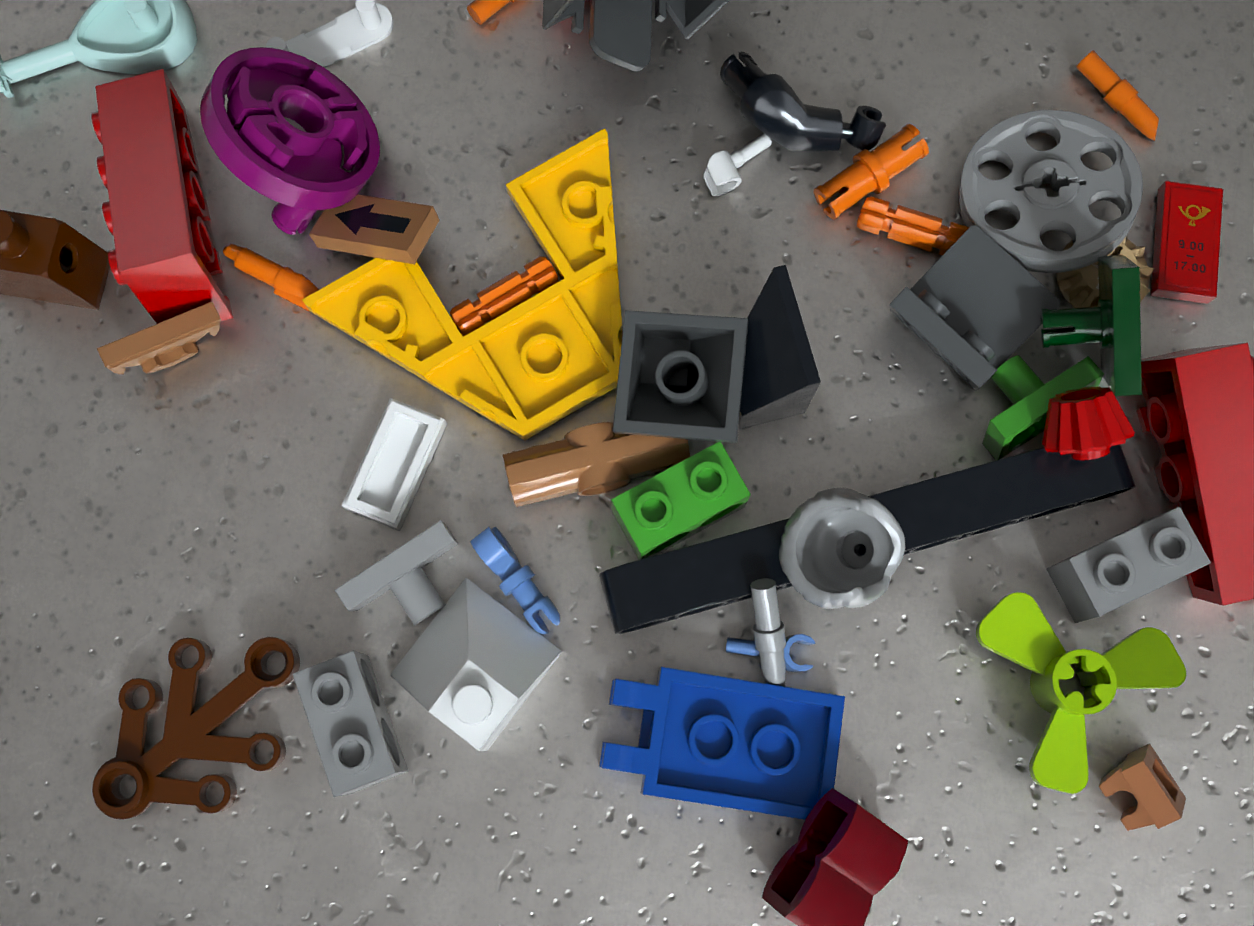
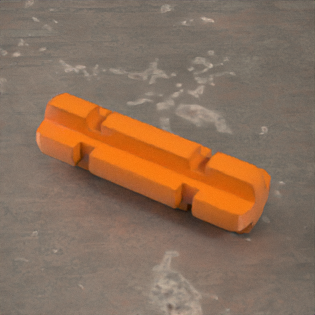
[857,196,969,256]
[450,256,559,337]

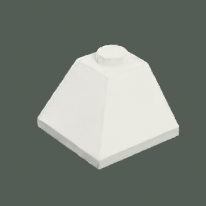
[390,578,562,751]

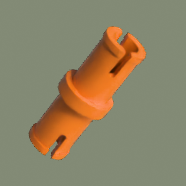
[813,124,929,220]

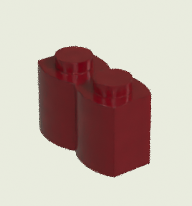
[762,788,908,926]

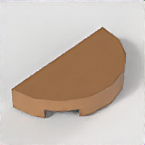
[97,302,221,375]

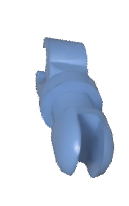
[470,527,560,634]

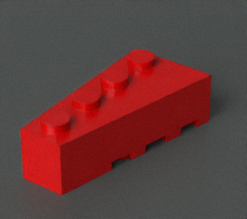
[91,69,233,324]
[1136,342,1254,606]

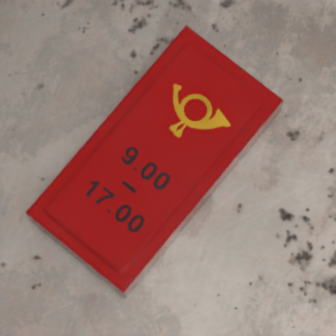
[1150,181,1223,304]

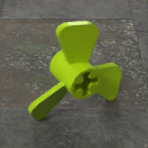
[976,592,1186,794]

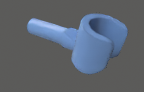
[726,634,816,672]

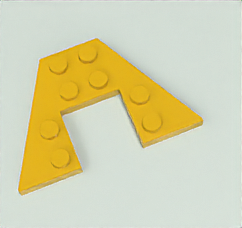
[302,128,623,441]

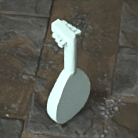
[0,0,197,98]

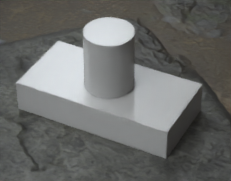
[335,520,458,625]

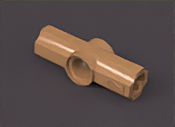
[503,422,691,507]

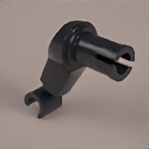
[720,52,886,151]

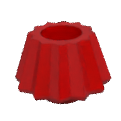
[1042,386,1135,460]

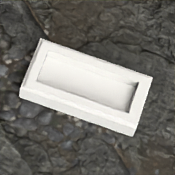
[342,398,447,531]

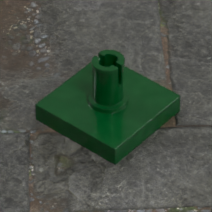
[1041,255,1142,396]

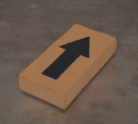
[309,194,440,265]

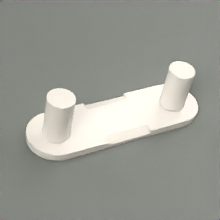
[266,0,393,68]

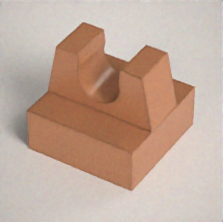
[1099,743,1186,831]

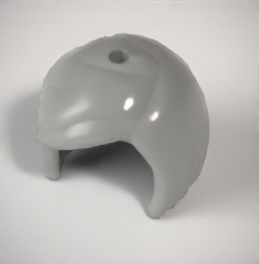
[779,488,905,609]

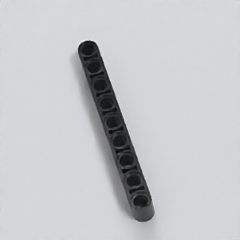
[599,444,1136,634]

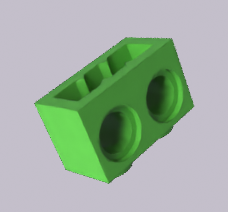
[611,442,751,560]

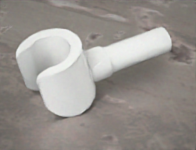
[703,133,772,197]

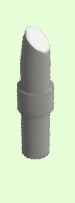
[750,578,786,687]

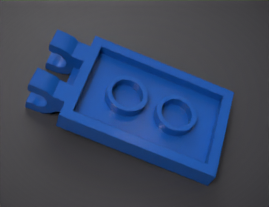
[599,667,845,820]

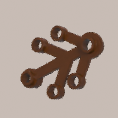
[92,637,300,819]

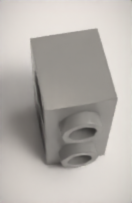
[1046,507,1211,623]
[293,650,408,797]

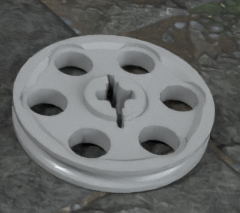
[959,110,1143,273]

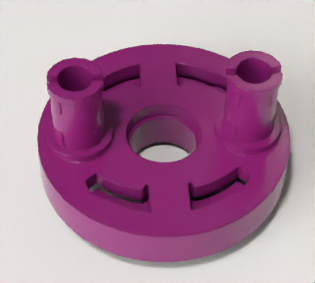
[200,47,380,235]

